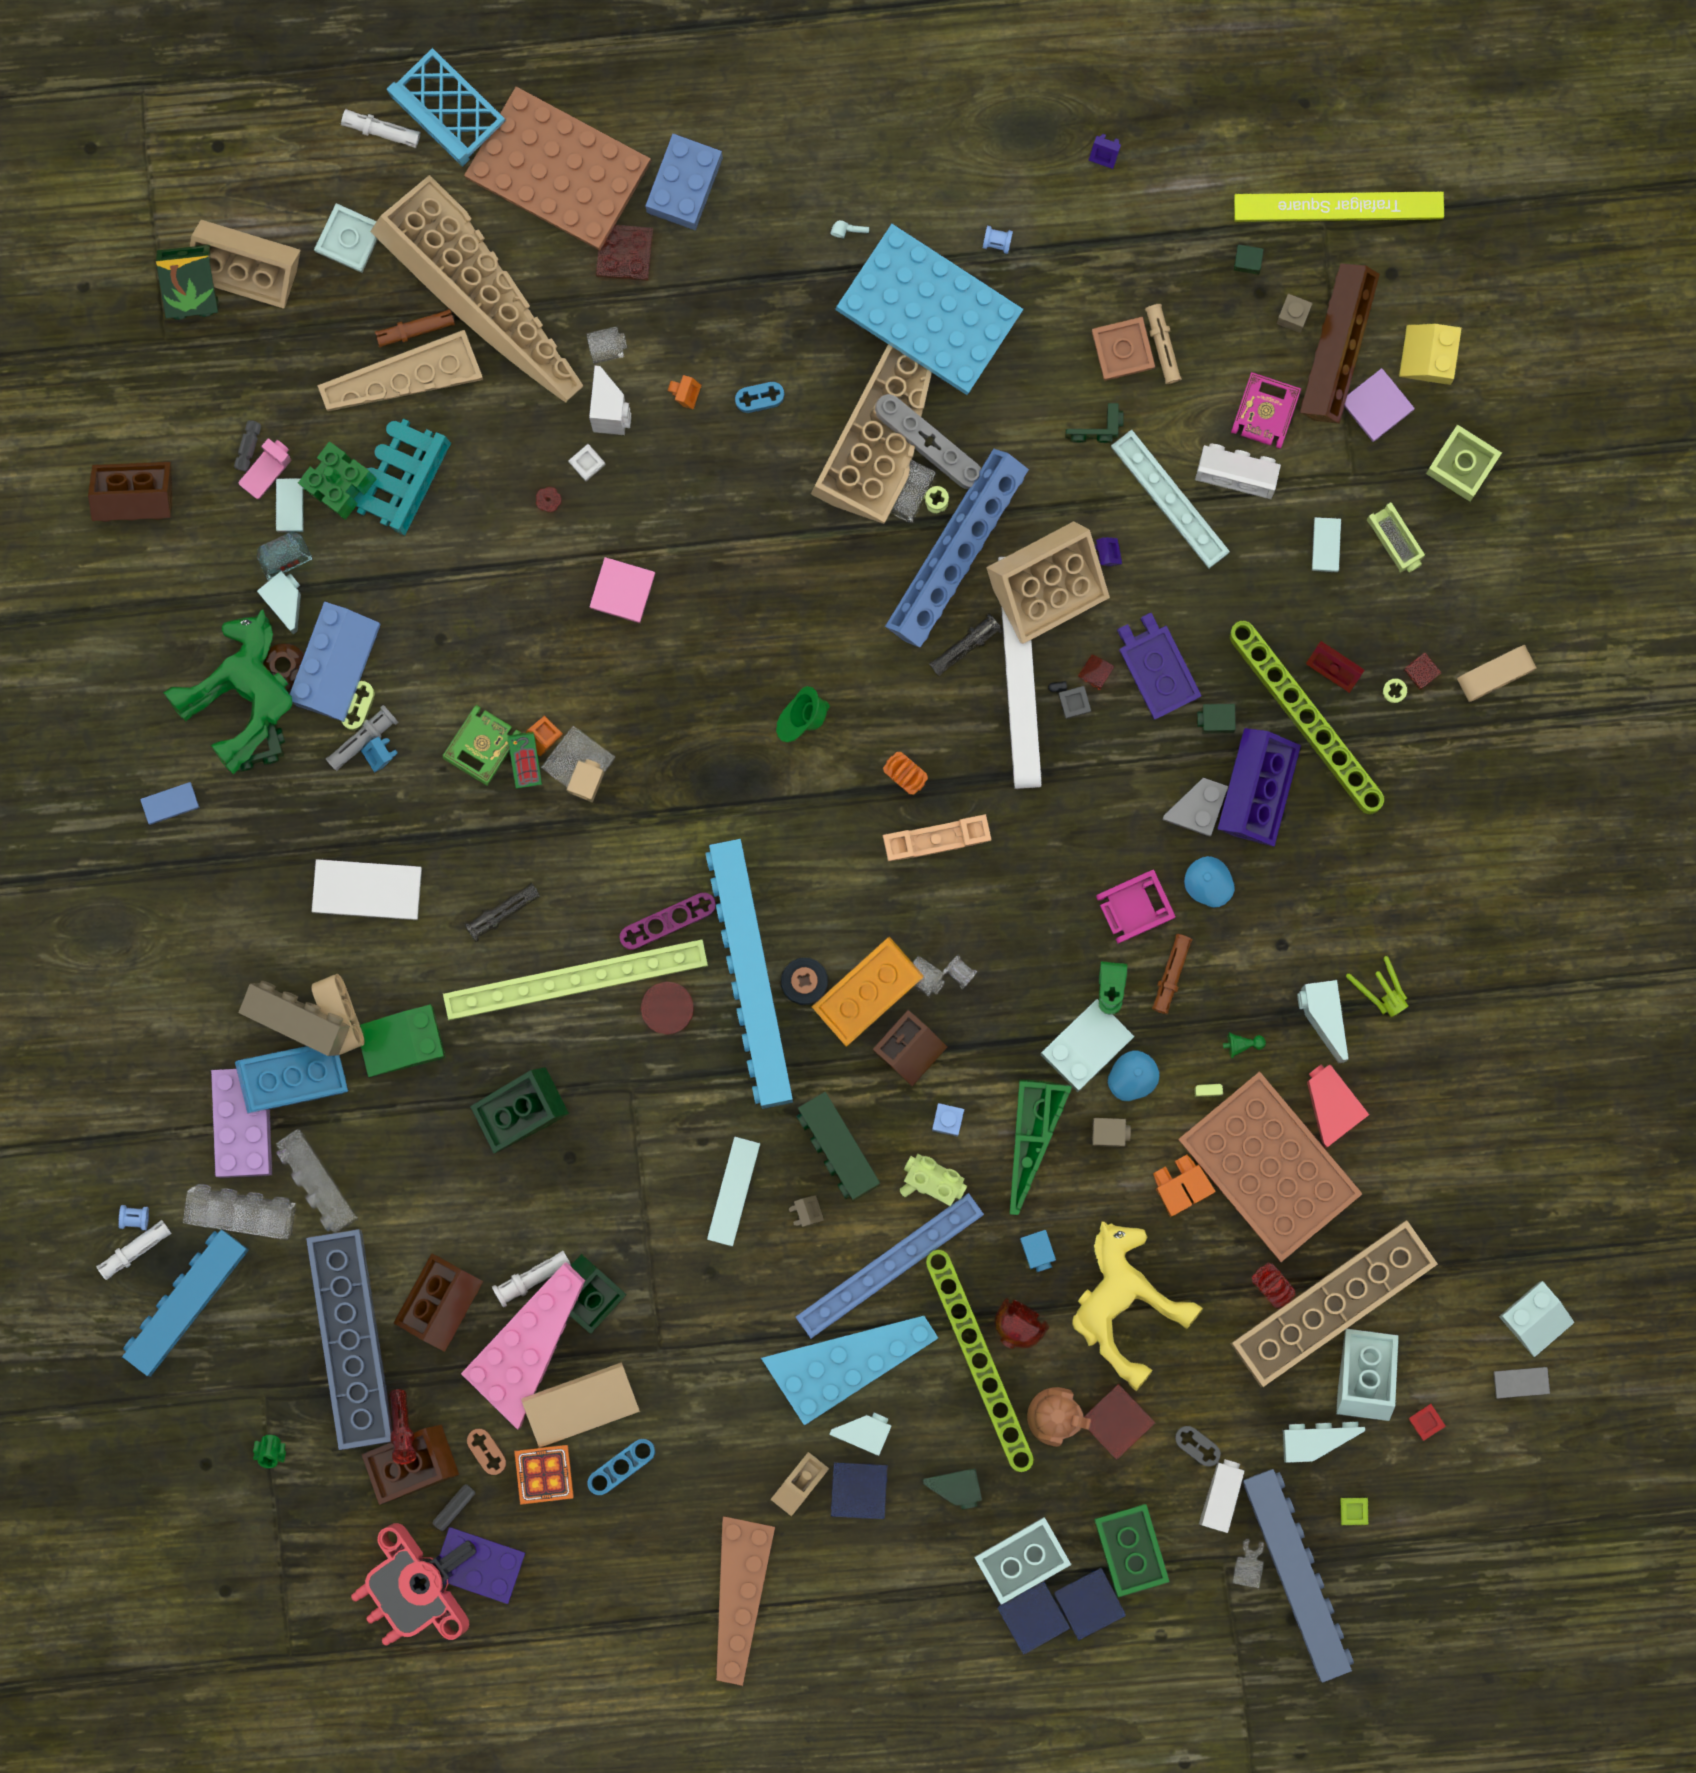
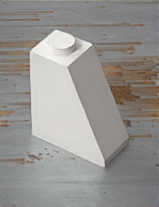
[1199,1459,1244,1533]

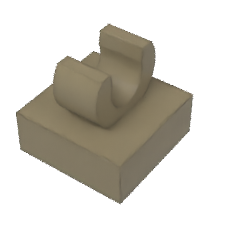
[789,1195,824,1227]

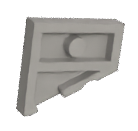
[1163,778,1228,837]

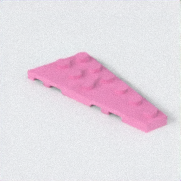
[461,1262,585,1430]

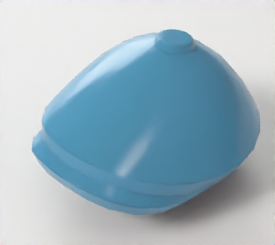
[1184,856,1235,907]
[1108,1051,1159,1101]

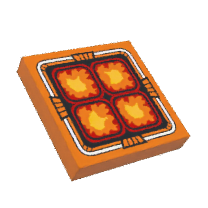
[514,1445,574,1505]

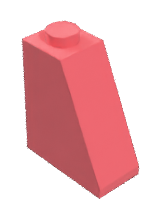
[1307,1064,1369,1148]

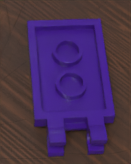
[1117,613,1201,720]

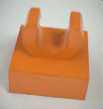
[668,375,702,409]

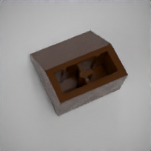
[873,1010,947,1086]

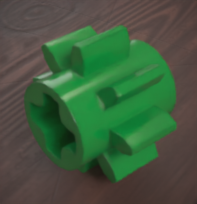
[253,1435,286,1468]

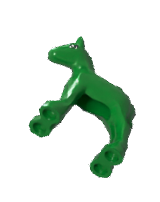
[163,610,292,775]

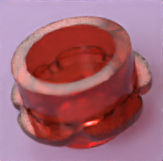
[536,487,562,512]

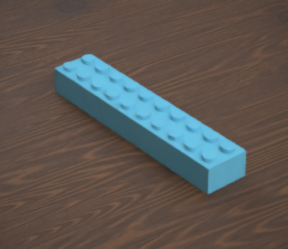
[706,839,793,1109]

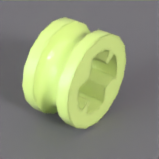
[1383,679,1407,703]

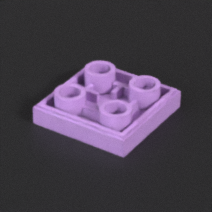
[1344,368,1415,442]

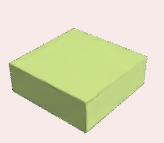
[1194,1084,1223,1097]

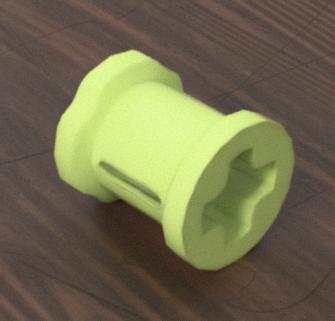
[925,486,949,514]

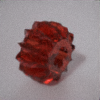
[1252,1263,1296,1309]

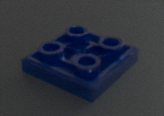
[1054,1568,1126,1640]
[997,1581,1070,1655]

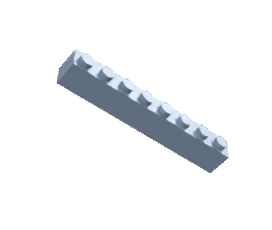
[1242,1469,1354,1683]

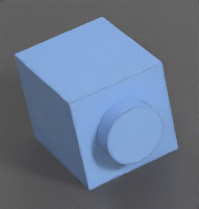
[932,1103,964,1137]

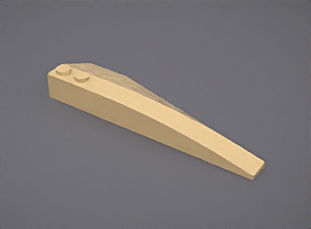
[811,344,932,524]

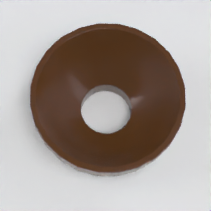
[263,644,305,691]

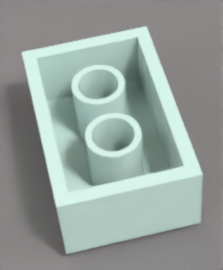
[974,1517,1071,1605]

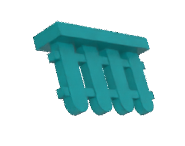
[354,419,451,536]

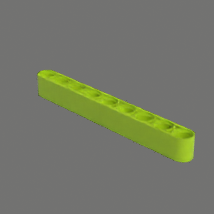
[1230,621,1384,814]
[926,1250,1033,1472]

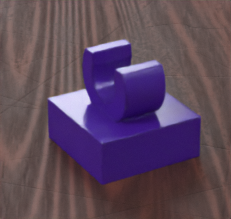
[1089,134,1121,169]
[1094,537,1122,566]

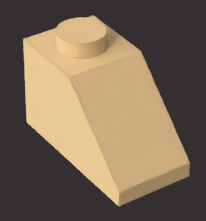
[771,1452,829,1516]

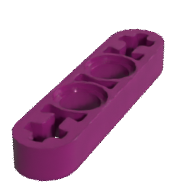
[620,893,716,950]

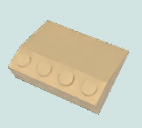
[986,521,1110,644]

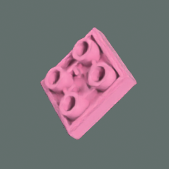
[590,557,655,623]

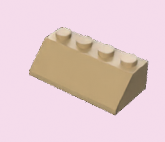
[190,220,300,308]

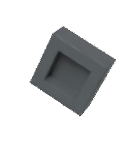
[1059,686,1091,719]

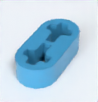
[735,382,784,413]

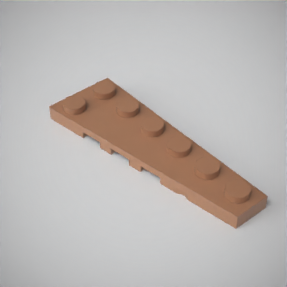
[716,1516,775,1686]

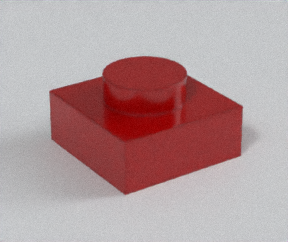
[1408,1404,1445,1441]

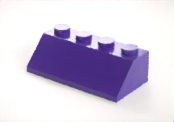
[1218,728,1301,846]

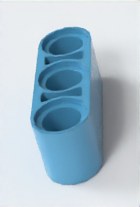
[587,1439,655,1495]

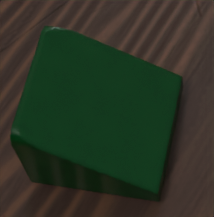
[1233,244,1264,275]

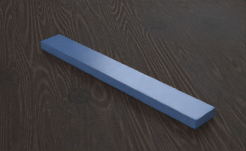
[796,1193,984,1338]

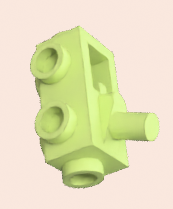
[900,1154,967,1206]

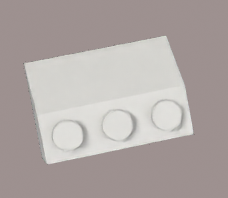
[589,366,631,435]
[1195,444,1281,499]

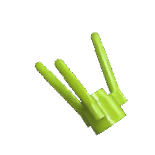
[1346,956,1408,1017]

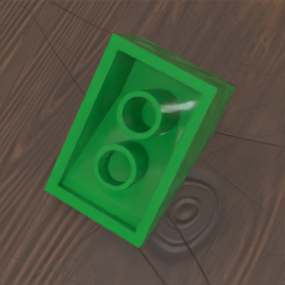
[360,1005,446,1078]

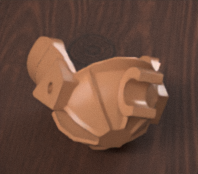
[1027,1387,1091,1447]

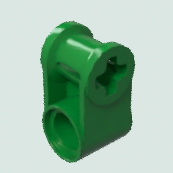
[1098,961,1127,1015]

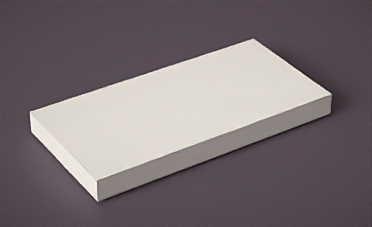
[312,860,422,920]

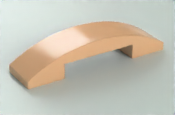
[883,814,991,861]

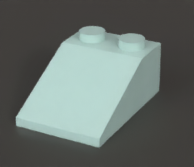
[1297,980,1348,1063]
[1041,999,1134,1092]
[1336,1329,1398,1421]

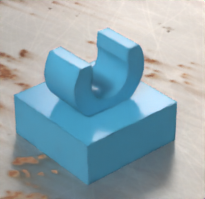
[361,737,397,772]

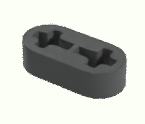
[1175,1426,1221,1466]

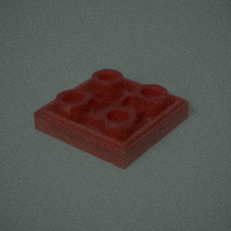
[596,225,653,281]
[1084,1384,1155,1460]

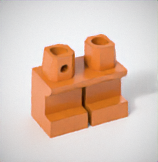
[1153,1155,1215,1217]

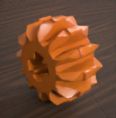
[883,752,928,795]

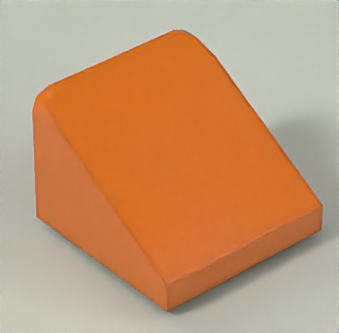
[526,716,563,756]

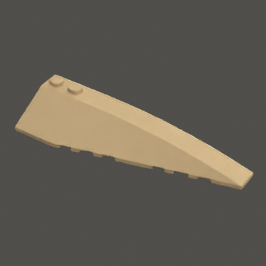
[370,175,583,403]

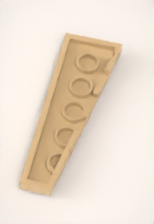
[317,330,483,411]

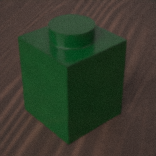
[1197,704,1236,734]

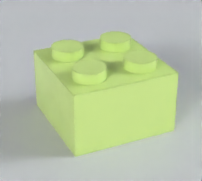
[1426,425,1502,502]

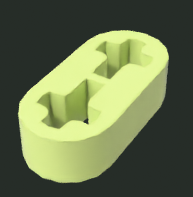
[342,681,375,731]

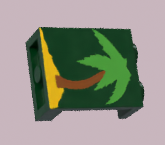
[156,245,219,320]

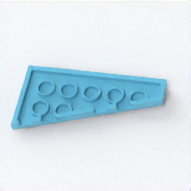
[761,1316,938,1425]

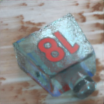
[257,532,313,580]

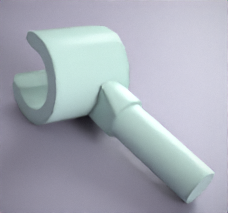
[831,220,869,238]

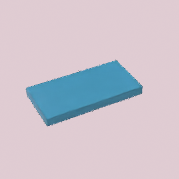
[235,1046,348,1114]

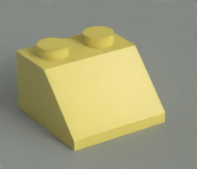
[1399,324,1461,385]

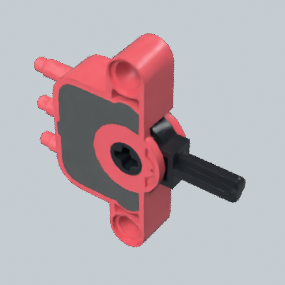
[351,1523,477,1646]

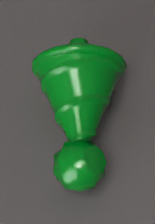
[1223,1032,1266,1058]

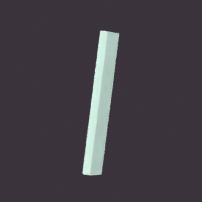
[1111,430,1230,569]

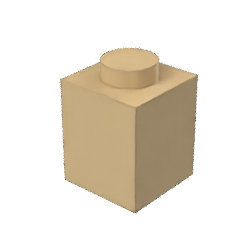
[567,759,604,802]

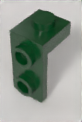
[1065,403,1124,443]
[238,723,286,772]

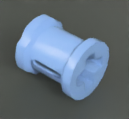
[982,225,1013,254]
[119,1205,149,1230]

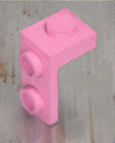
[239,439,292,499]

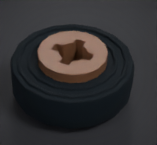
[781,958,828,1005]

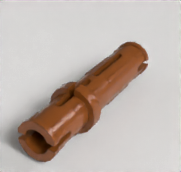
[375,309,455,348]
[1152,934,1193,1014]

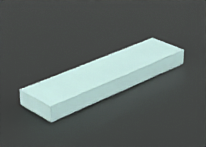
[707,1137,760,1246]

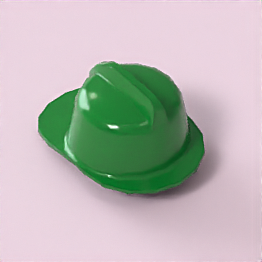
[776,686,830,742]

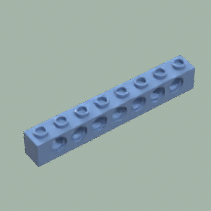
[885,449,1029,647]

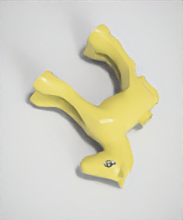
[1072,1222,1203,1391]

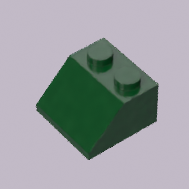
[569,1254,627,1334]

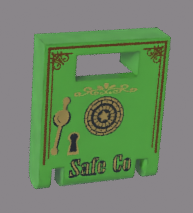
[443,705,521,786]

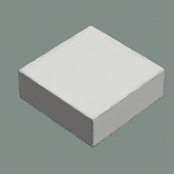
[568,444,606,481]

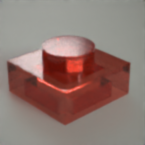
[1404,653,1441,690]

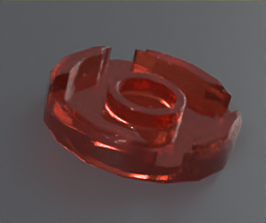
[641,982,694,1035]

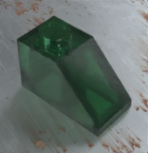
[923,1469,982,1510]

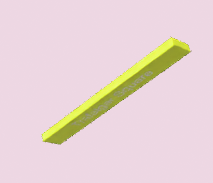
[1234,192,1444,222]

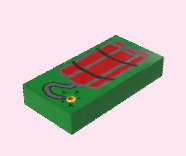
[508,732,542,788]

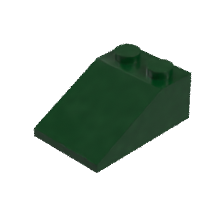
[470,1067,569,1153]

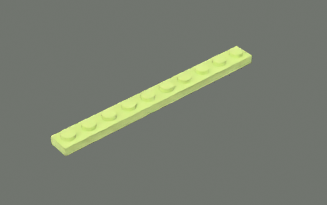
[443,940,708,1020]

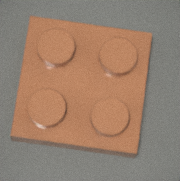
[1091,317,1155,381]

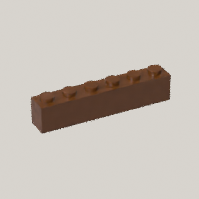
[1300,263,1380,424]

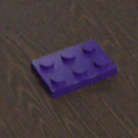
[440,1527,526,1604]

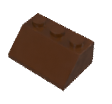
[88,462,172,522]
[394,1253,483,1352]

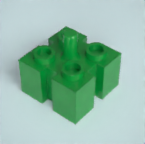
[298,441,377,520]

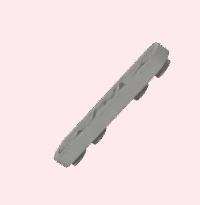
[875,394,981,489]

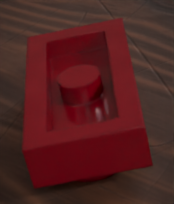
[1306,641,1365,693]

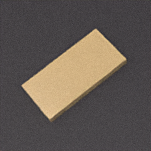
[521,1362,640,1448]

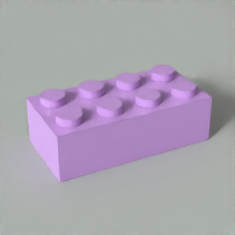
[211,1069,272,1178]

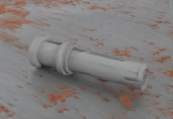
[326,705,399,771]

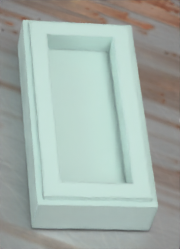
[276,479,303,532]
[1312,518,1341,572]

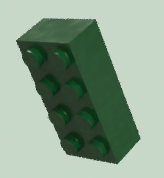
[796,1092,880,1202]

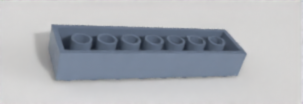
[306,1229,394,1450]

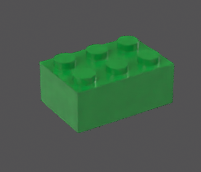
[1094,1504,1170,1597]

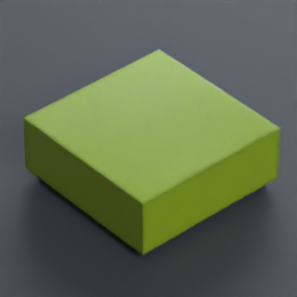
[1340,1498,1368,1525]

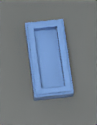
[140,782,200,825]

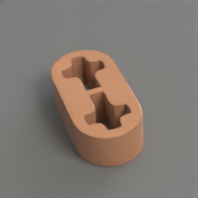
[467,1429,506,1475]

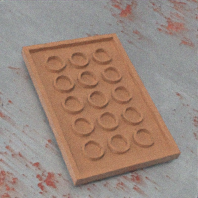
[464,87,652,251]
[1178,1071,1362,1262]

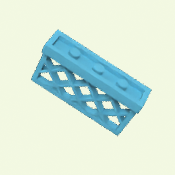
[387,48,506,167]

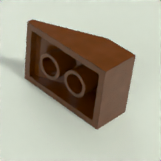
[362,1425,459,1505]

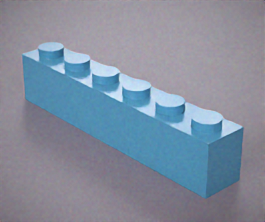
[122,1229,249,1377]

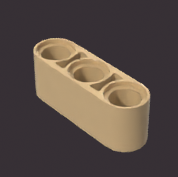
[1457,645,1537,702]
[312,974,364,1055]

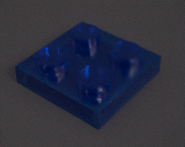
[831,1463,887,1519]

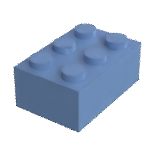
[646,134,723,230]

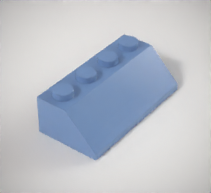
[290,602,381,722]

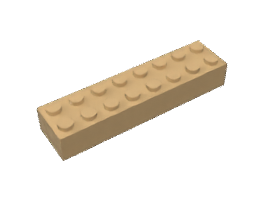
[1230,1220,1438,1387]

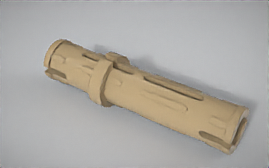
[1145,304,1182,384]

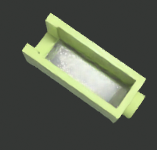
[1367,502,1425,573]

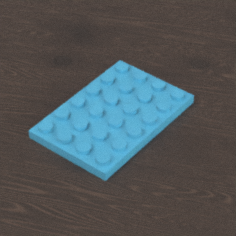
[835,224,1023,395]

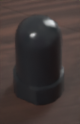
[1048,681,1067,692]

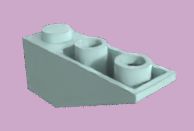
[1283,1422,1365,1462]

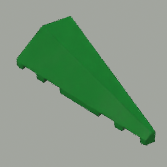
[1010,1079,1072,1215]

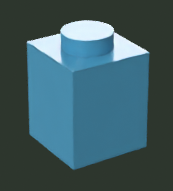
[1020,1230,1056,1272]

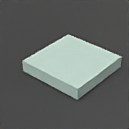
[314,203,378,273]

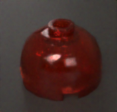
[995,1298,1049,1349]

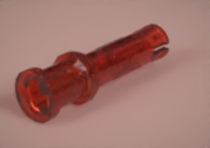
[390,1389,416,1464]

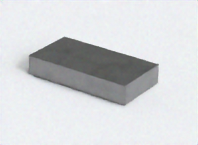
[1493,1367,1550,1398]

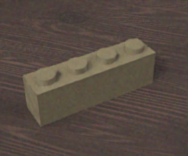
[238,981,350,1056]

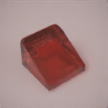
[1078,654,1115,690]

